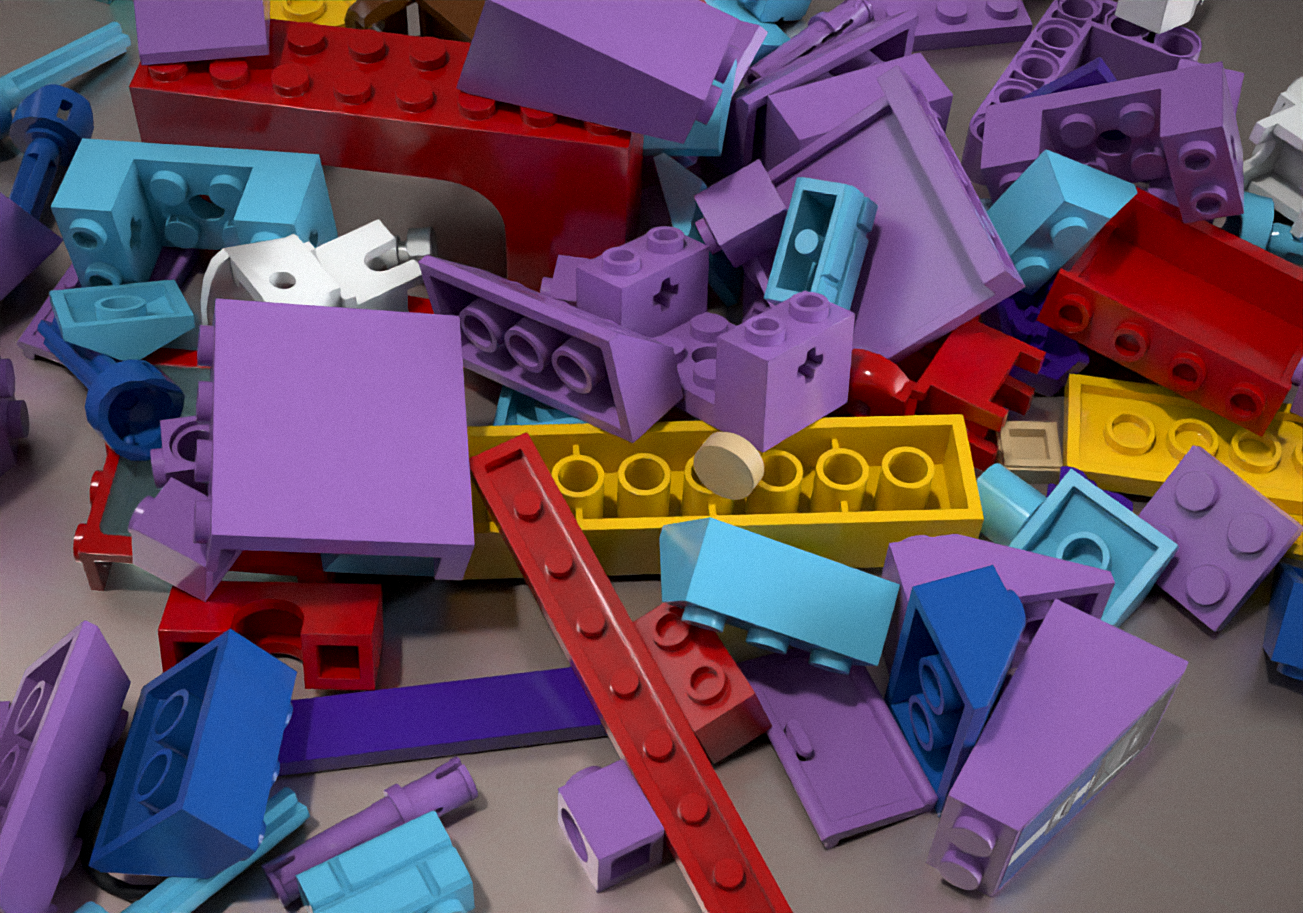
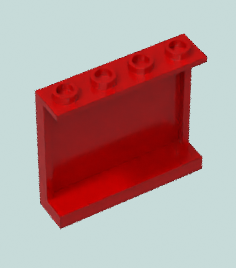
[1036,186,1303,437]

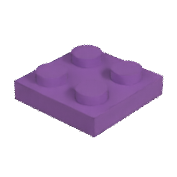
[1138,445,1303,632]

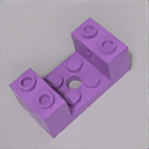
[980,61,1244,223]
[576,226,855,453]

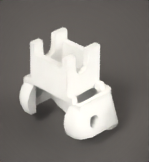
[1243,76,1303,238]
[200,219,424,326]

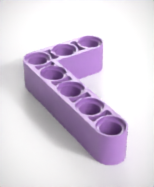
[961,0,1202,186]

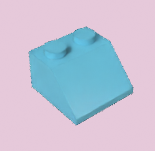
[986,149,1138,295]

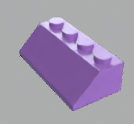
[704,10,918,177]
[418,255,683,443]
[0,620,131,913]

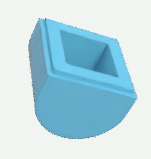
[976,463,1047,546]

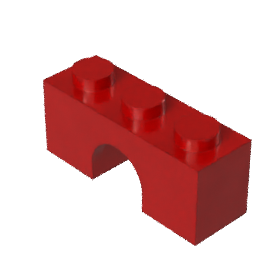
[158,581,384,690]

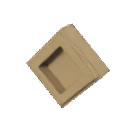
[991,421,1063,484]

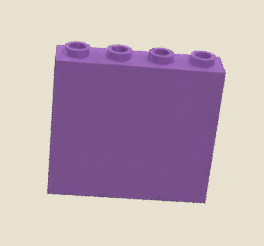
[742,65,1026,364]
[193,298,475,580]

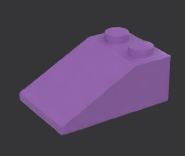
[881,534,1115,677]

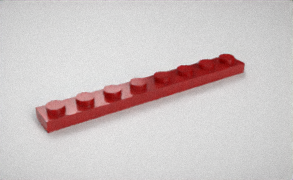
[469,432,793,913]

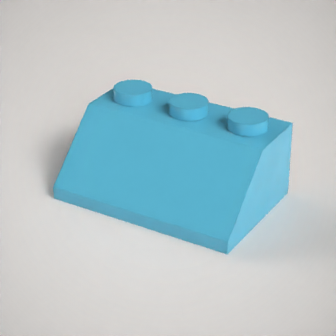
[659,517,900,675]

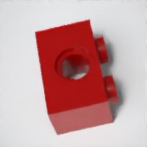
[633,603,772,764]

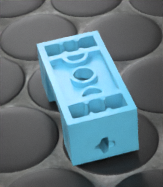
[51,138,338,288]

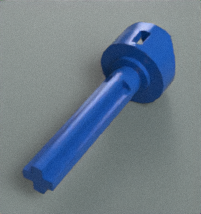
[8,84,94,221]
[37,316,185,461]

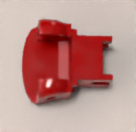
[822,314,1046,472]

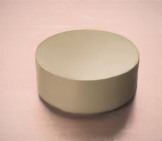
[693,432,764,500]

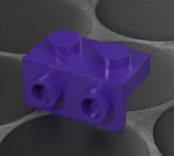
[981,271,1089,397]

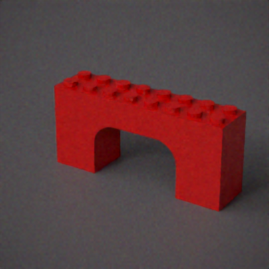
[129,18,644,293]

